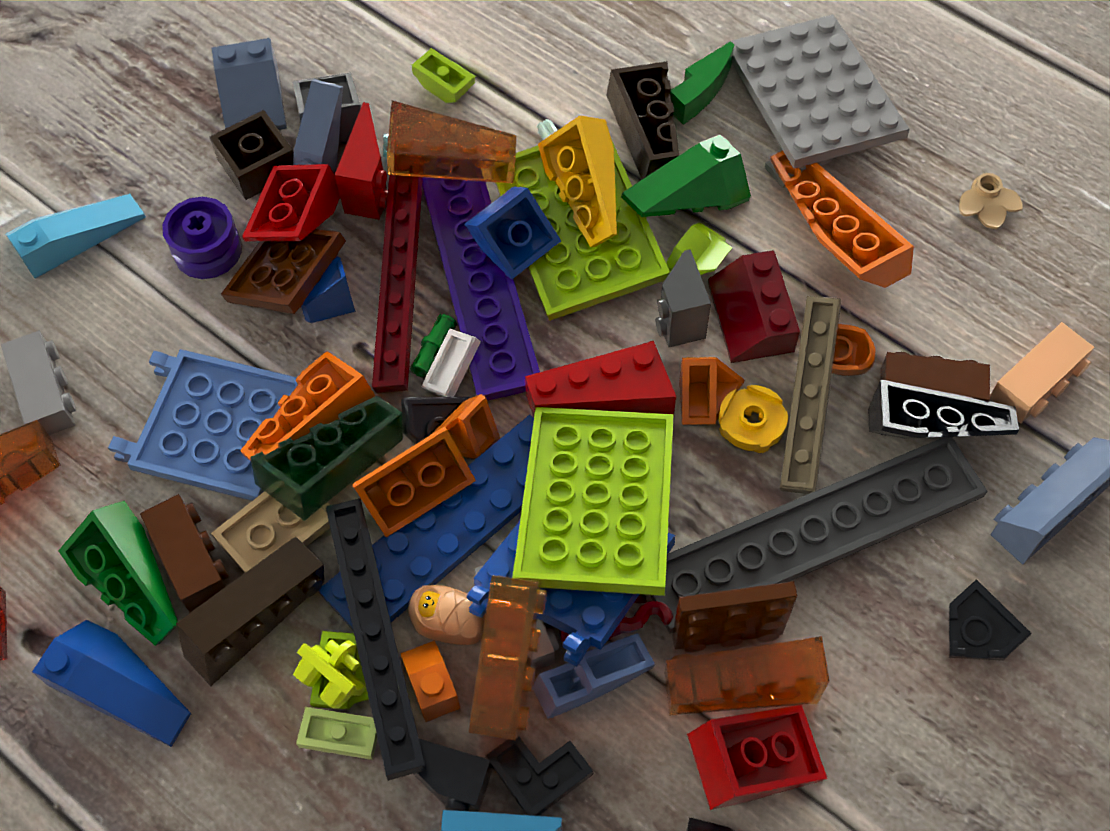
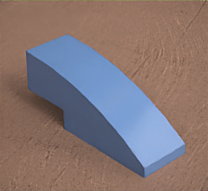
[532,633,655,719]

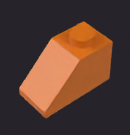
[400,640,461,722]

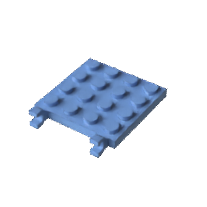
[108,349,298,501]

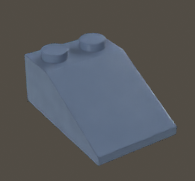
[212,38,287,130]

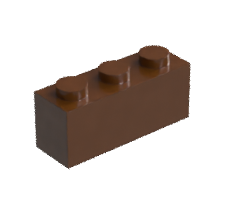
[880,352,990,401]
[140,494,230,613]

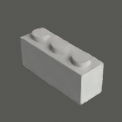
[1,330,77,440]

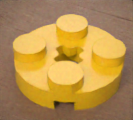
[719,385,788,453]

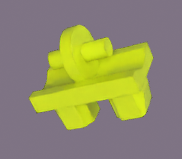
[293,640,366,708]

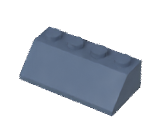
[990,437,1110,565]

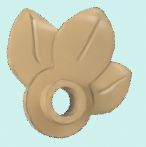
[959,173,1023,229]

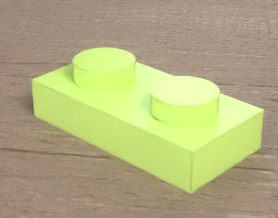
[296,707,378,760]

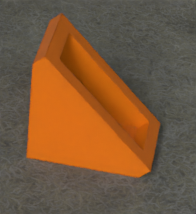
[679,357,745,425]
[432,394,500,459]

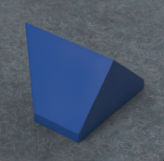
[301,256,355,323]

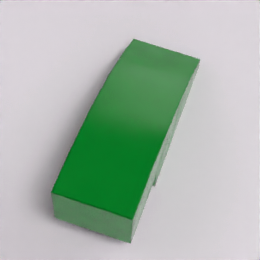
[670,41,735,125]

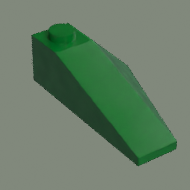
[621,135,751,217]
[58,501,178,646]

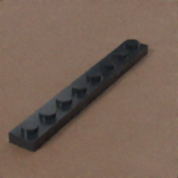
[326,498,426,781]

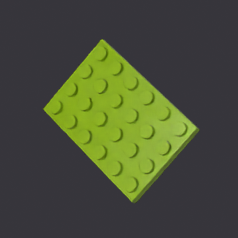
[488,139,670,321]
[513,407,673,596]

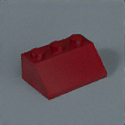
[708,250,800,363]

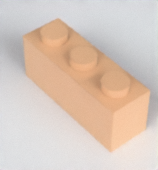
[990,322,1094,424]

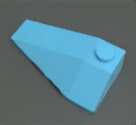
[5,194,146,278]

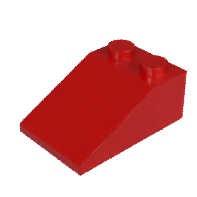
[335,102,388,220]
[242,164,340,241]
[687,705,828,810]

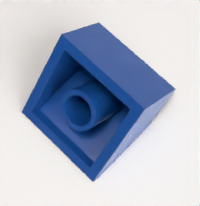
[465,187,561,279]

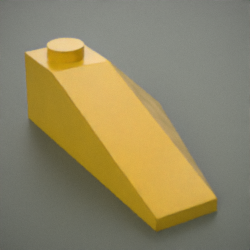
[538,115,617,247]

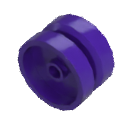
[162,196,242,279]

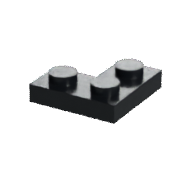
[486,733,593,816]

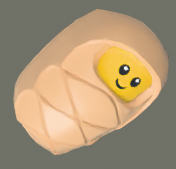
[408,585,488,645]

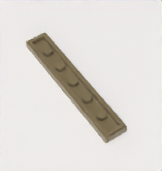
[780,296,841,494]

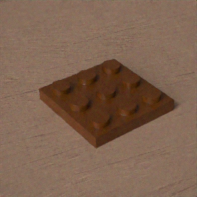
[221,229,346,314]
[672,581,798,652]

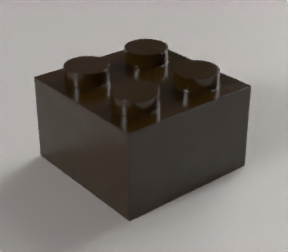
[209,110,294,200]

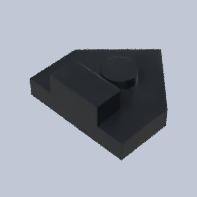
[401,397,470,444]
[949,579,1032,661]

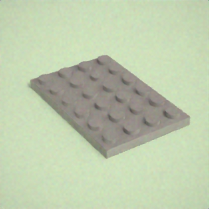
[726,15,909,169]

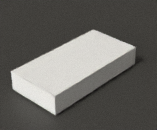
[421,329,481,397]

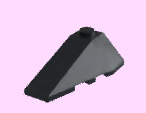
[868,379,1019,439]

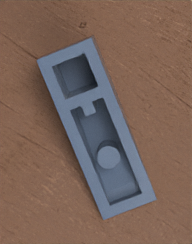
[293,79,343,175]

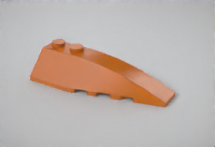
[770,151,914,288]

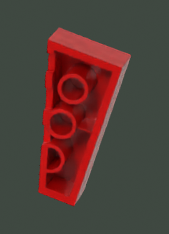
[525,341,676,417]

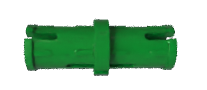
[410,314,457,378]

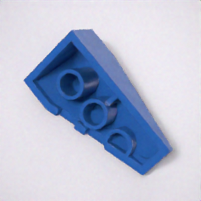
[32,620,191,747]

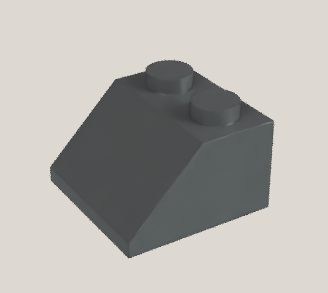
[655,249,711,348]

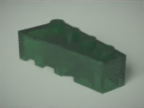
[250,396,403,521]

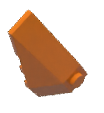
[240,351,380,469]

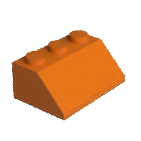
[352,426,476,537]

